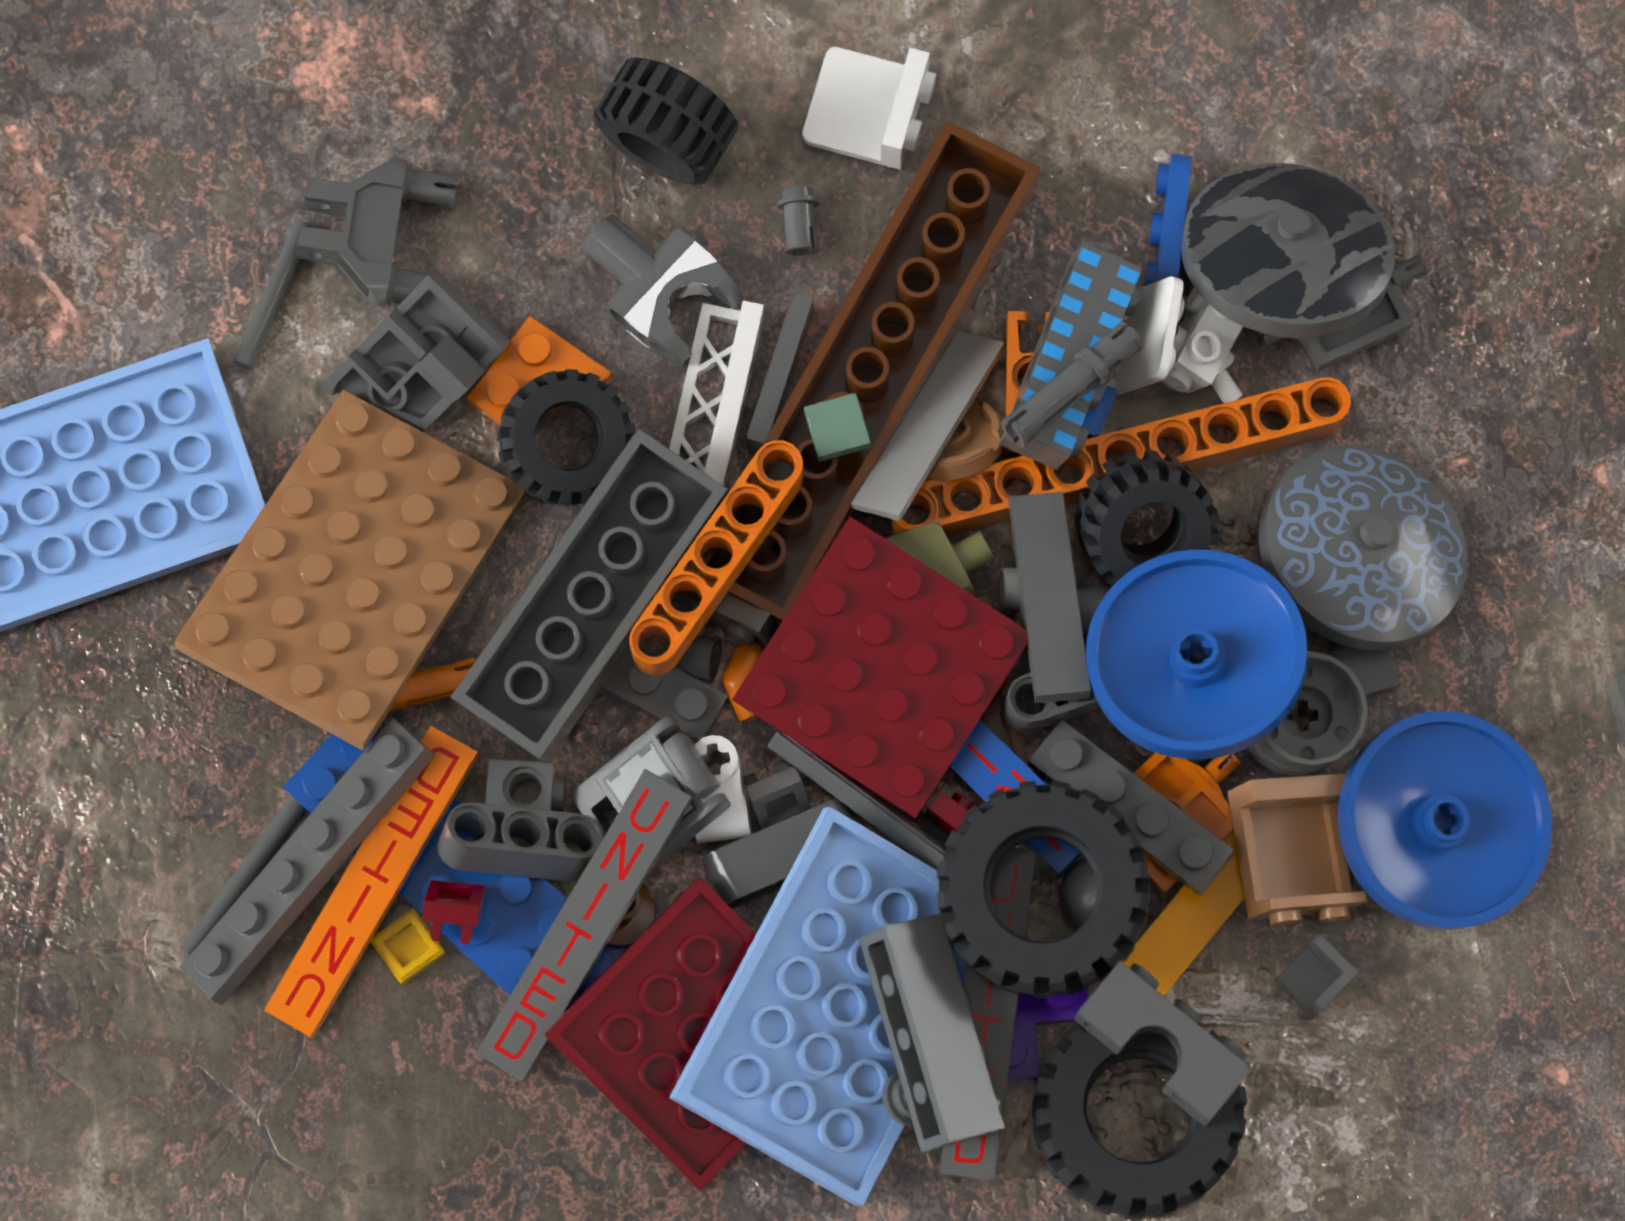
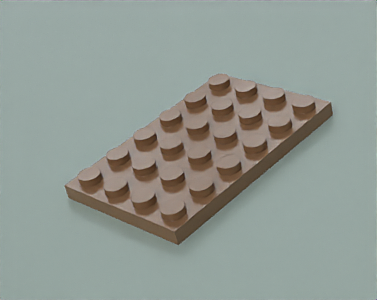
[175,390,526,751]

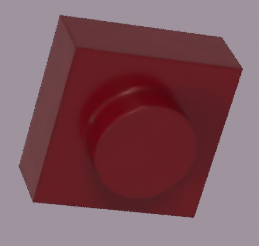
[926,790,974,833]

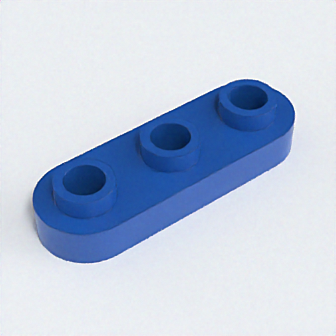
[1144,153,1192,286]

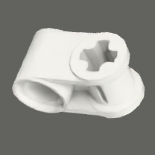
[694,735,752,844]

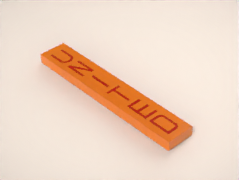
[264,726,480,1039]

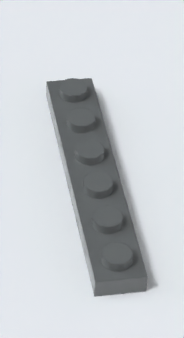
[180,718,436,1005]

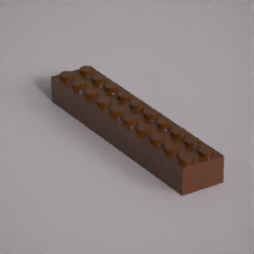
[702,120,1040,627]

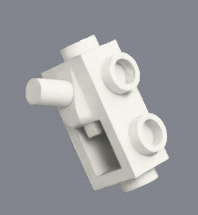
[1162,287,1243,403]

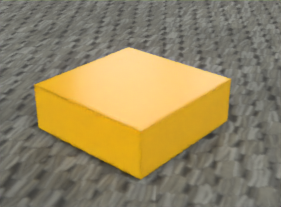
[371,908,446,986]

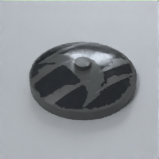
[1181,163,1395,338]

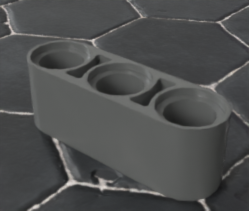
[701,799,856,909]
[437,802,604,881]

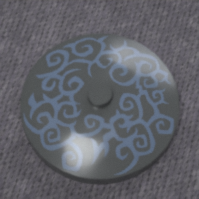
[1258,445,1468,651]

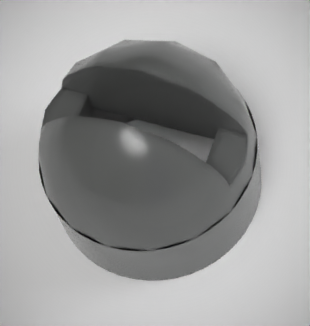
[680,635,722,680]

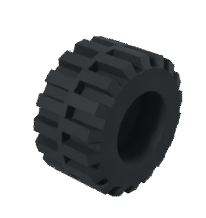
[593,57,739,185]
[497,369,636,506]
[1075,450,1220,586]

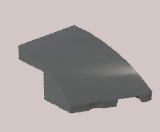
[320,268,511,430]

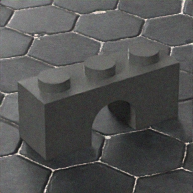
[1074,961,1252,1127]

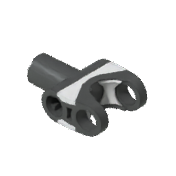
[583,214,744,366]

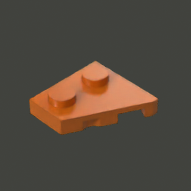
[467,316,612,426]

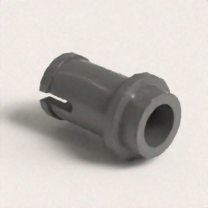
[778,186,820,256]

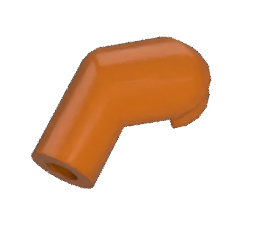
[722,642,765,722]

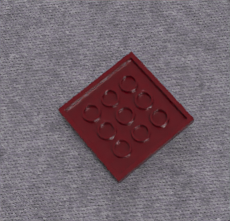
[732,517,1028,818]
[543,877,756,1191]

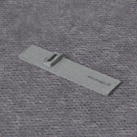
[851,331,1006,521]

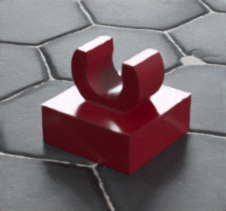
[422,880,486,945]

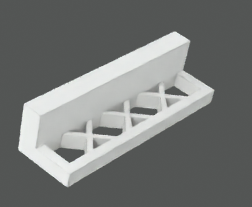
[669,300,764,488]

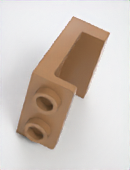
[1228,773,1368,927]

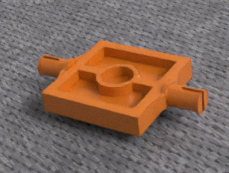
[1133,753,1241,895]

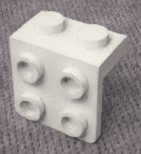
[802,47,936,170]
[1107,276,1185,396]

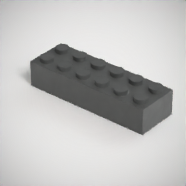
[451,428,729,763]

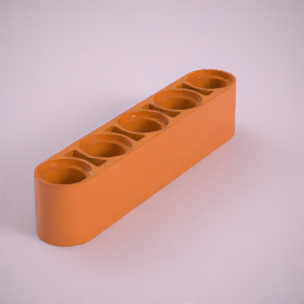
[630,440,803,675]

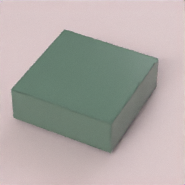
[804,393,871,462]

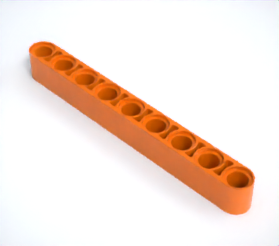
[890,377,1351,537]

